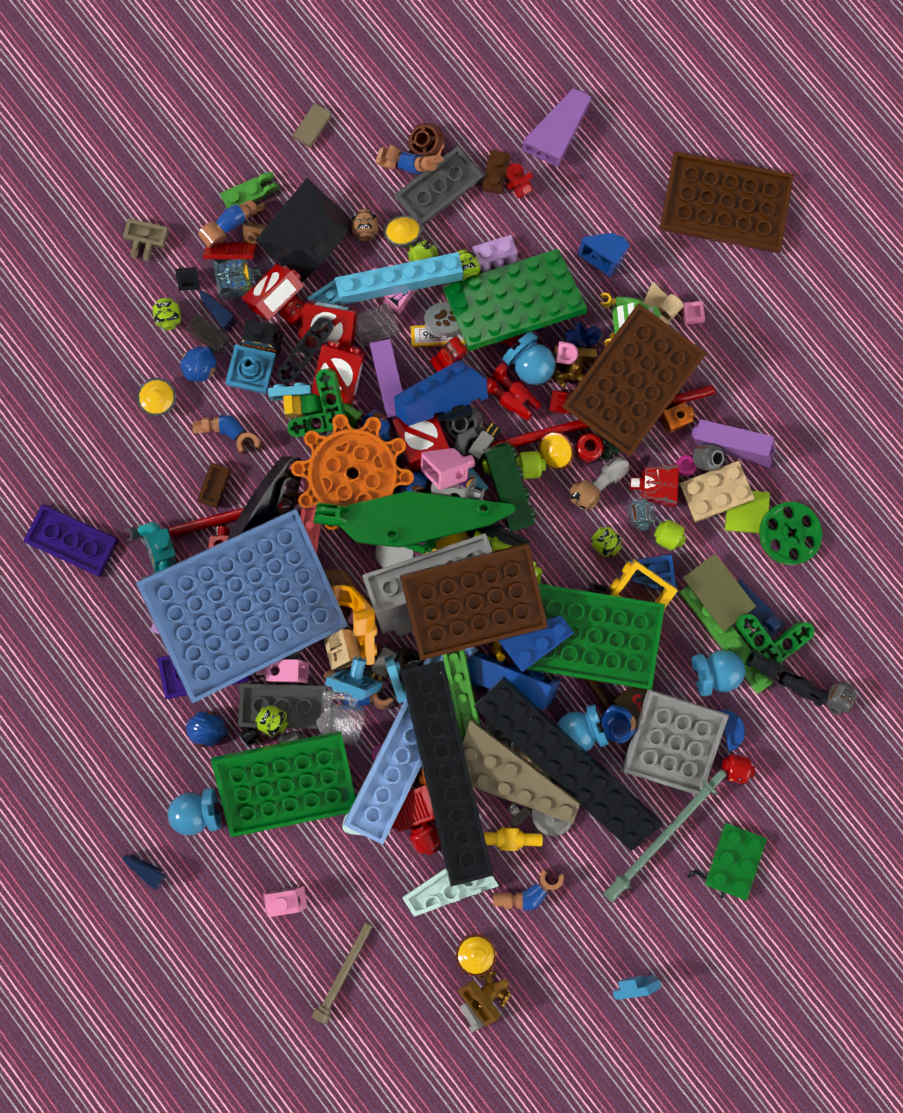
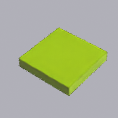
[725,491,770,534]

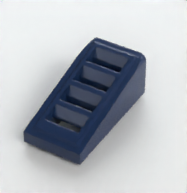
[199,290,236,333]
[122,854,167,890]

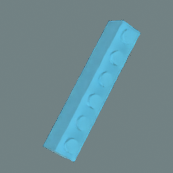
[335,252,463,305]

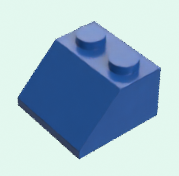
[577,233,630,278]

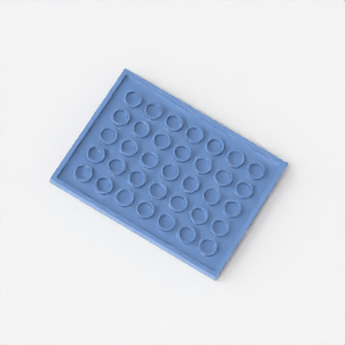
[135,509,348,703]

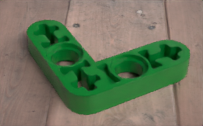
[287,368,347,437]
[736,613,815,663]

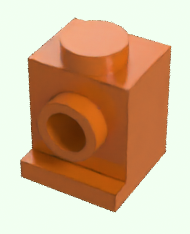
[660,402,695,434]

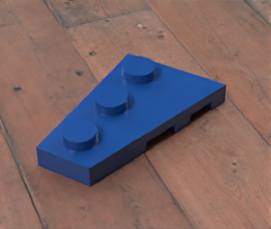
[498,616,574,672]

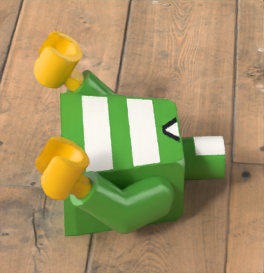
[600,293,661,347]

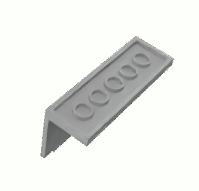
[362,533,492,636]

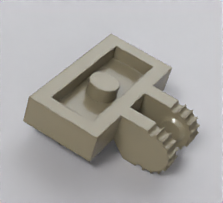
[123,218,169,262]

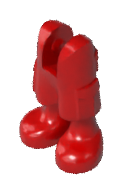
[487,361,541,421]

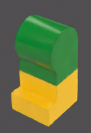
[283,394,323,419]

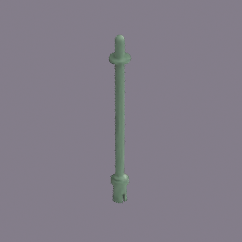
[603,770,726,903]

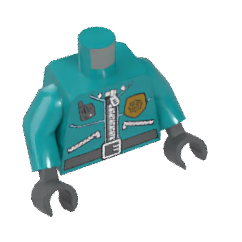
[125,522,176,580]

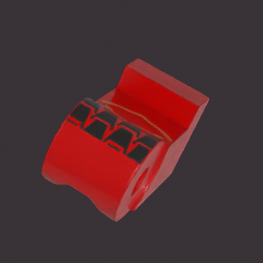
[430,336,468,372]

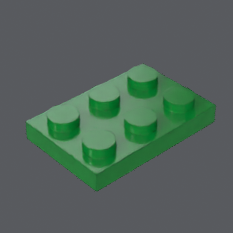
[704,823,767,901]

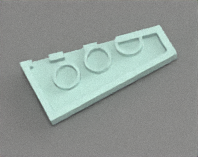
[402,868,499,917]

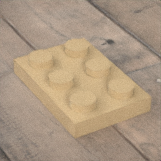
[680,461,755,523]

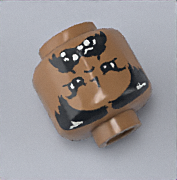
[351,209,379,241]
[569,480,601,511]

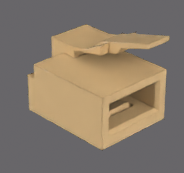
[324,629,361,670]

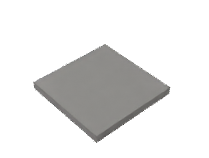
[621,689,729,795]

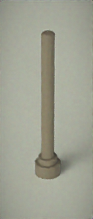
[311,922,373,1024]

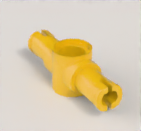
[483,828,543,851]

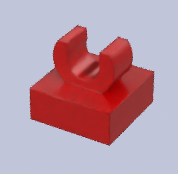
[549,390,572,415]

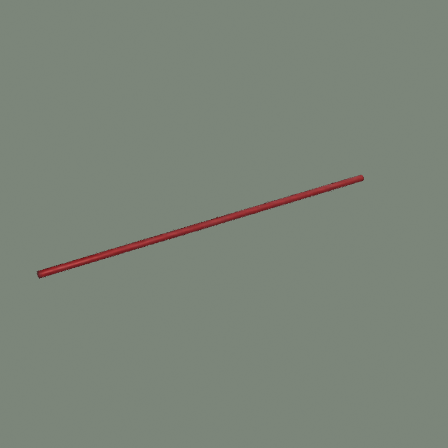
[169,385,715,537]

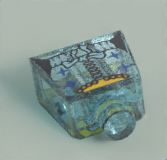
[213,259,263,302]

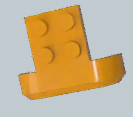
[331,585,377,665]

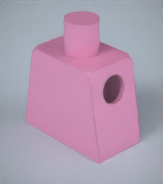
[421,448,475,490]

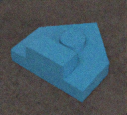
[613,975,661,1000]

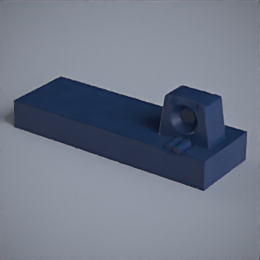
[737,579,785,638]

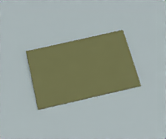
[683,554,756,631]

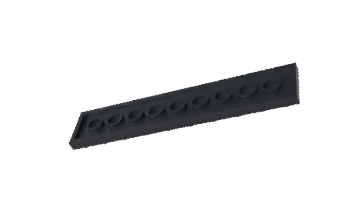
[400,661,494,887]
[473,676,662,851]

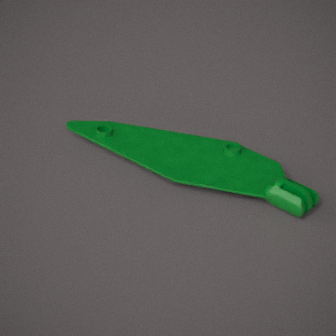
[313,491,515,548]

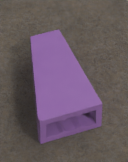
[522,88,591,167]
[369,339,403,420]
[692,419,776,468]

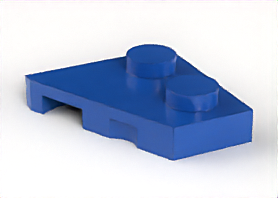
[629,554,677,595]

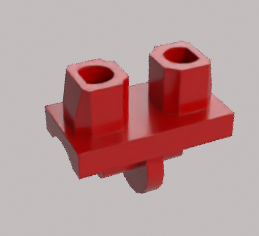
[505,163,533,199]

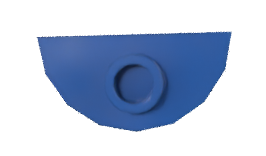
[718,710,745,752]

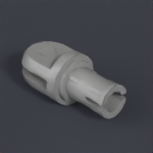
[592,457,630,492]

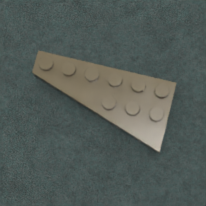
[462,718,580,824]

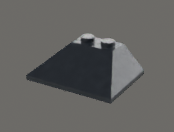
[255,178,351,282]

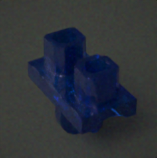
[565,322,603,349]

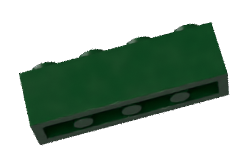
[483,442,536,532]

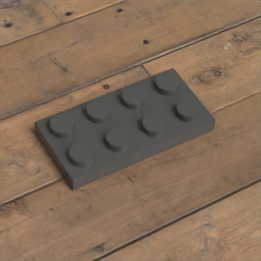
[395,146,483,227]
[238,684,327,729]

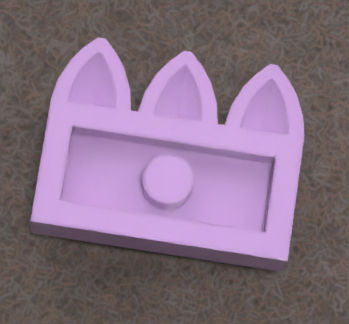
[472,235,518,273]

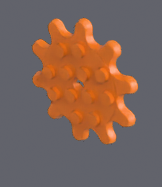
[291,414,414,530]

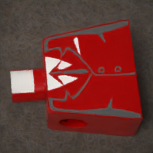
[629,465,679,508]

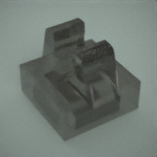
[507,803,531,828]

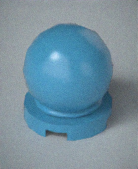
[503,331,556,385]
[692,650,746,697]
[557,704,609,751]
[167,788,221,836]

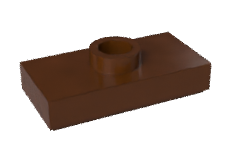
[197,462,232,509]

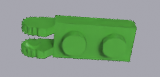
[220,171,280,208]

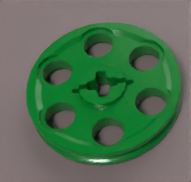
[759,502,822,565]

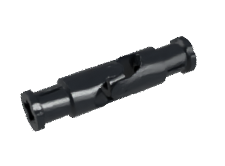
[745,649,828,707]

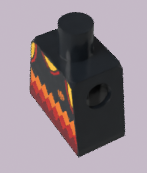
[241,320,283,355]

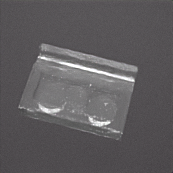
[355,303,400,346]

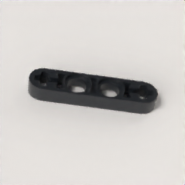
[277,316,335,384]

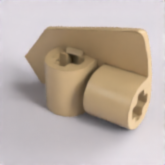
[643,282,684,325]

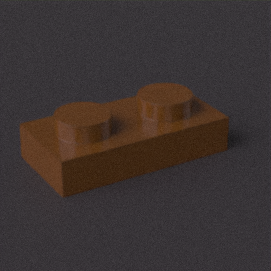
[482,150,511,194]

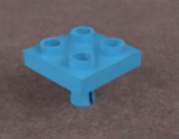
[225,344,276,395]
[325,657,383,700]

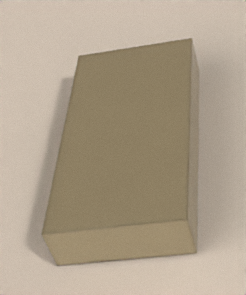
[293,103,332,148]

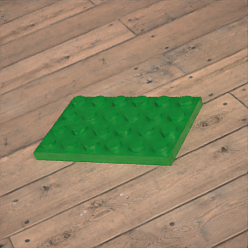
[442,249,587,351]
[527,583,665,690]
[211,731,356,837]

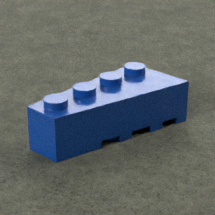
[394,359,488,426]
[468,652,562,710]

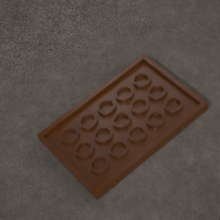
[659,151,794,253]
[562,303,707,457]
[399,543,548,660]

